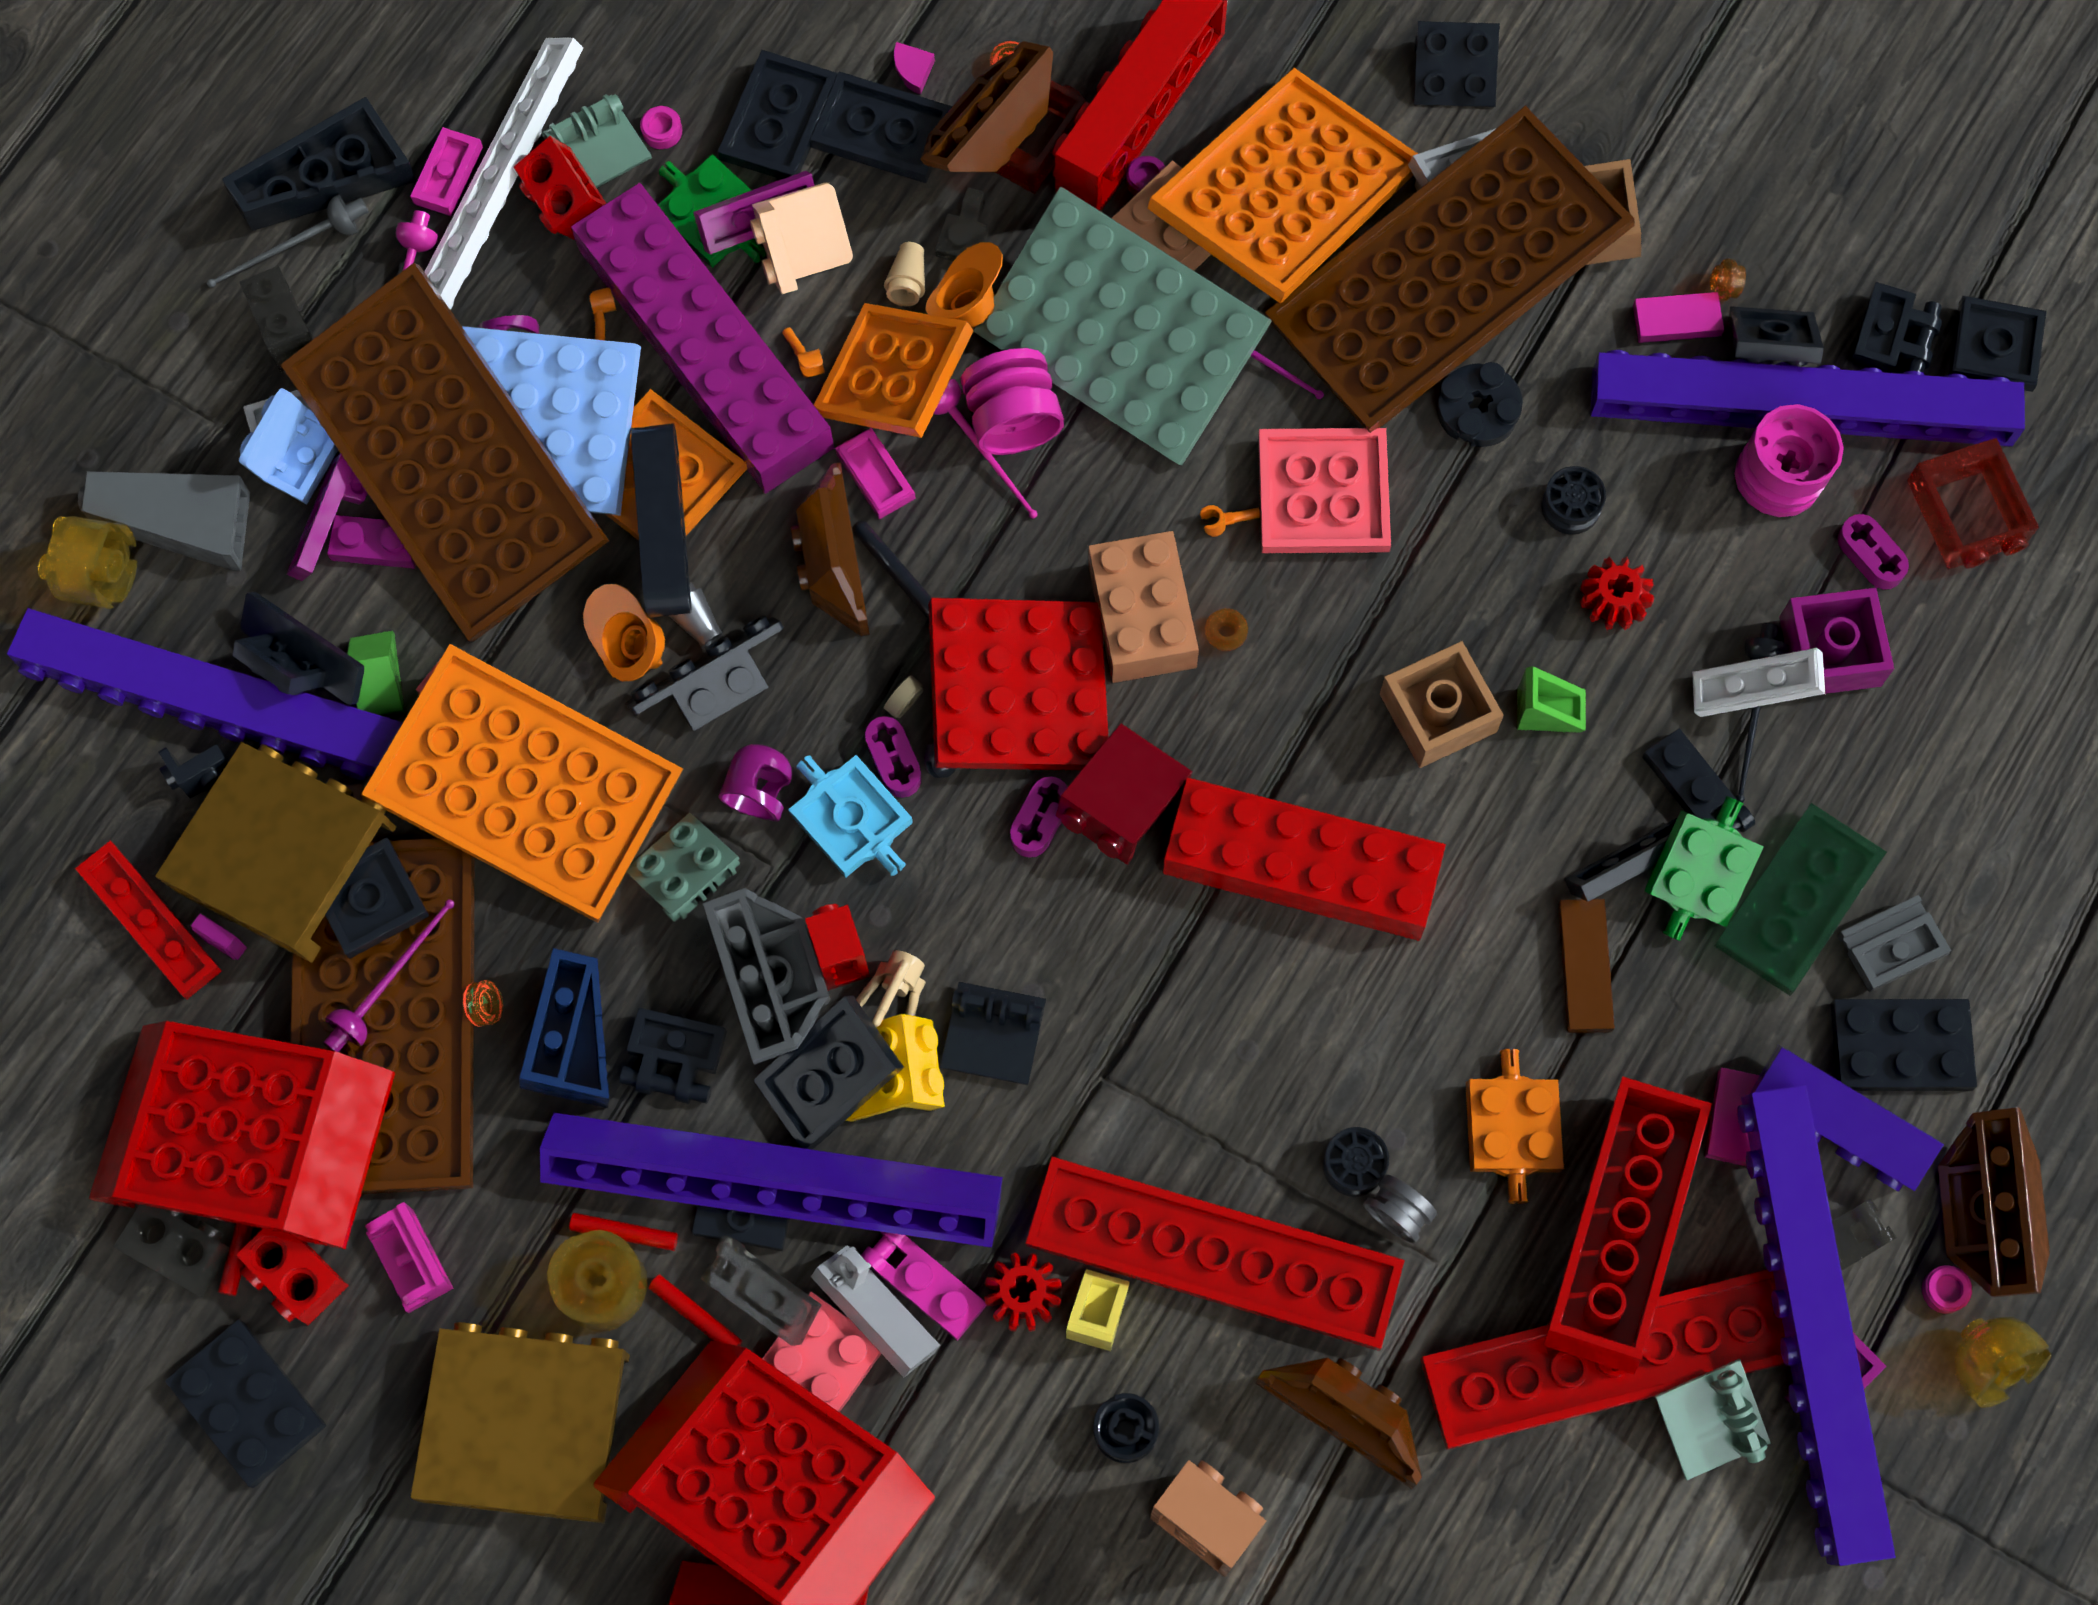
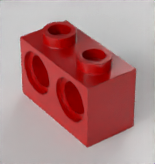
[514,136,607,240]
[805,904,870,991]
[236,1228,349,1325]

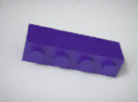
[1751,1044,1944,1192]

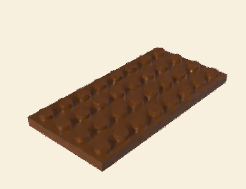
[1265,105,1635,433]
[280,263,609,642]
[291,838,475,1194]

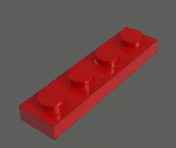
[75,840,222,1000]

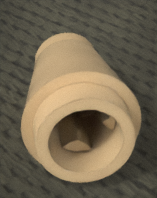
[884,242,925,306]

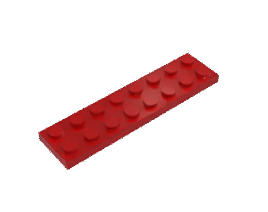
[1026,1157,1405,1351]
[1420,1270,1785,1450]

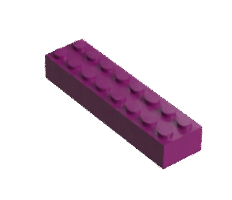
[571,183,834,494]

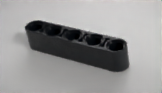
[631,423,692,618]

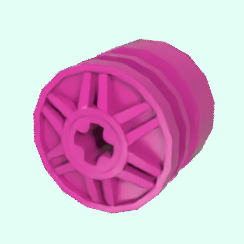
[960,348,1064,455]
[1734,404,1844,517]

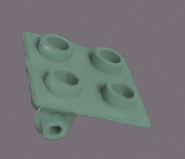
[541,94,652,188]
[626,813,740,922]
[1655,1359,1771,1480]

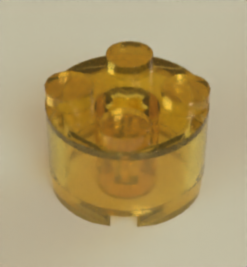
[38,516,137,609]
[547,1230,647,1331]

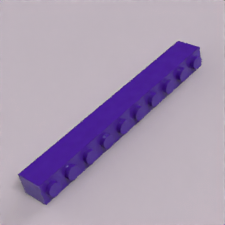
[1591,350,2025,447]
[7,608,403,780]
[1737,1085,1896,1566]
[540,1113,1003,1248]

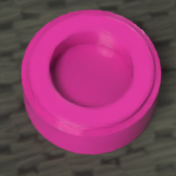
[640,106,683,149]
[1922,1265,1972,1314]

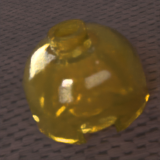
[1954,1317,2052,1408]

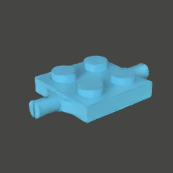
[789,755,913,878]

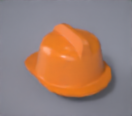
[925,242,1003,329]
[583,584,665,682]

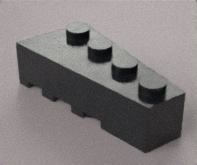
[222,97,416,231]

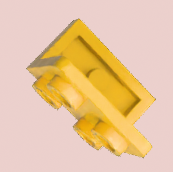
[845,1014,945,1122]

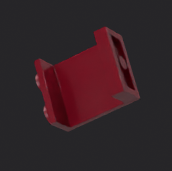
[1056,723,1193,865]

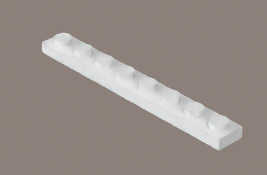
[425,38,583,310]

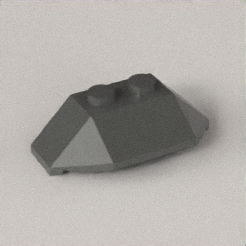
[703,888,831,1064]

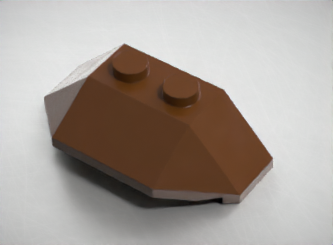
[921,41,1053,172]
[791,463,870,636]
[1938,1107,2050,1297]
[1255,1358,1422,1489]

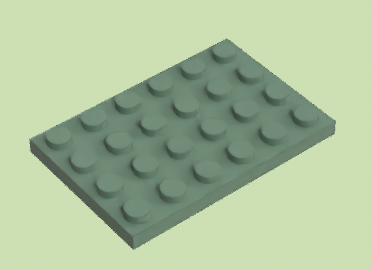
[973,187,1272,465]

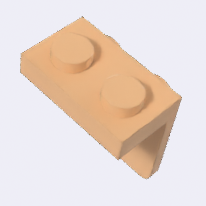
[750,183,853,294]

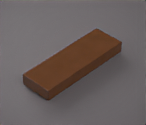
[1558,899,1615,1033]

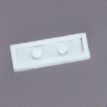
[1692,648,1825,717]

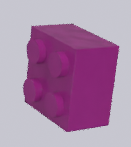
[1779,588,1894,694]

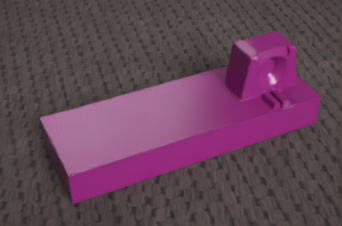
[693,171,815,254]
[286,453,368,581]

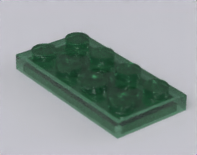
[1714,803,1887,996]

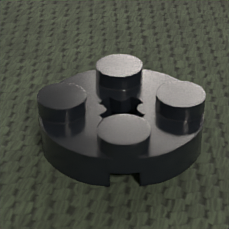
[1437,362,1523,447]

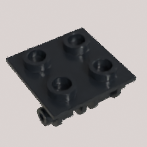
[1414,21,1500,107]
[940,982,1046,1085]

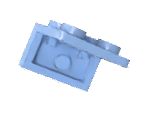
[239,388,338,505]

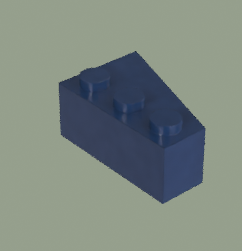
[519,948,609,1108]

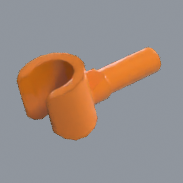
[590,287,617,340]
[782,327,825,377]
[1200,505,1260,537]

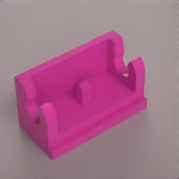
[365,1202,454,1313]

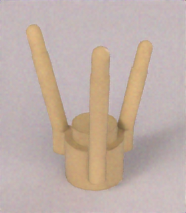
[856,950,926,1027]

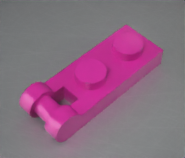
[861,1232,987,1341]

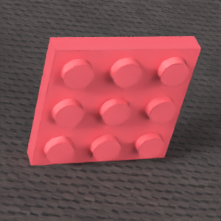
[1258,428,1391,553]

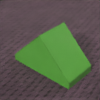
[347,631,405,717]
[1517,666,1586,732]

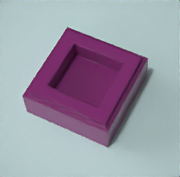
[191,913,247,960]

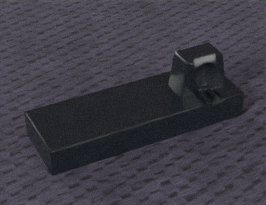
[1564,818,1677,902]

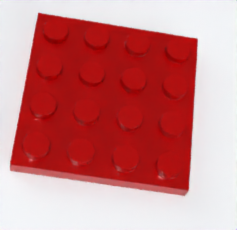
[928,598,1109,770]

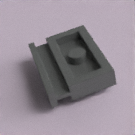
[1837,895,1951,992]

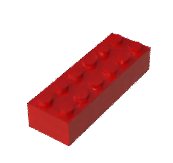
[1053,0,1227,211]
[1163,777,1446,941]
[1543,1076,1712,1375]

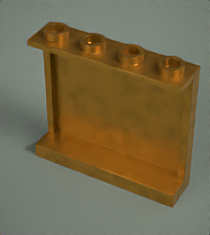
[155,742,397,963]
[411,1322,630,1523]

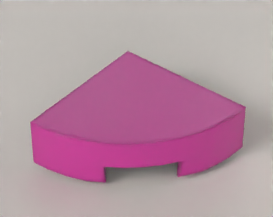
[894,42,935,95]

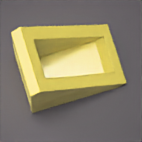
[1066,1269,1130,1351]

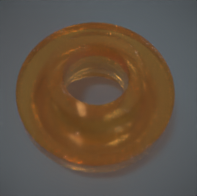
[1710,258,1746,301]
[1205,609,1248,651]

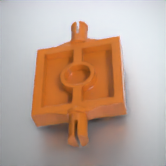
[1466,1049,1564,1204]

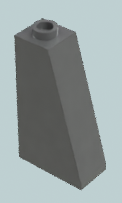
[78,471,250,571]

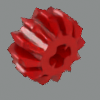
[1580,556,1654,631]
[984,1253,1062,1332]

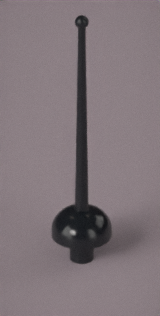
[1736,623,1789,803]

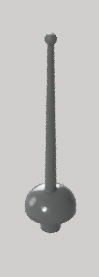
[207,195,369,288]

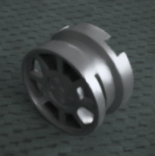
[1363,1174,1437,1244]

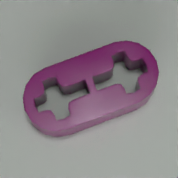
[1837,514,1909,589]
[865,716,922,798]
[1010,776,1068,858]

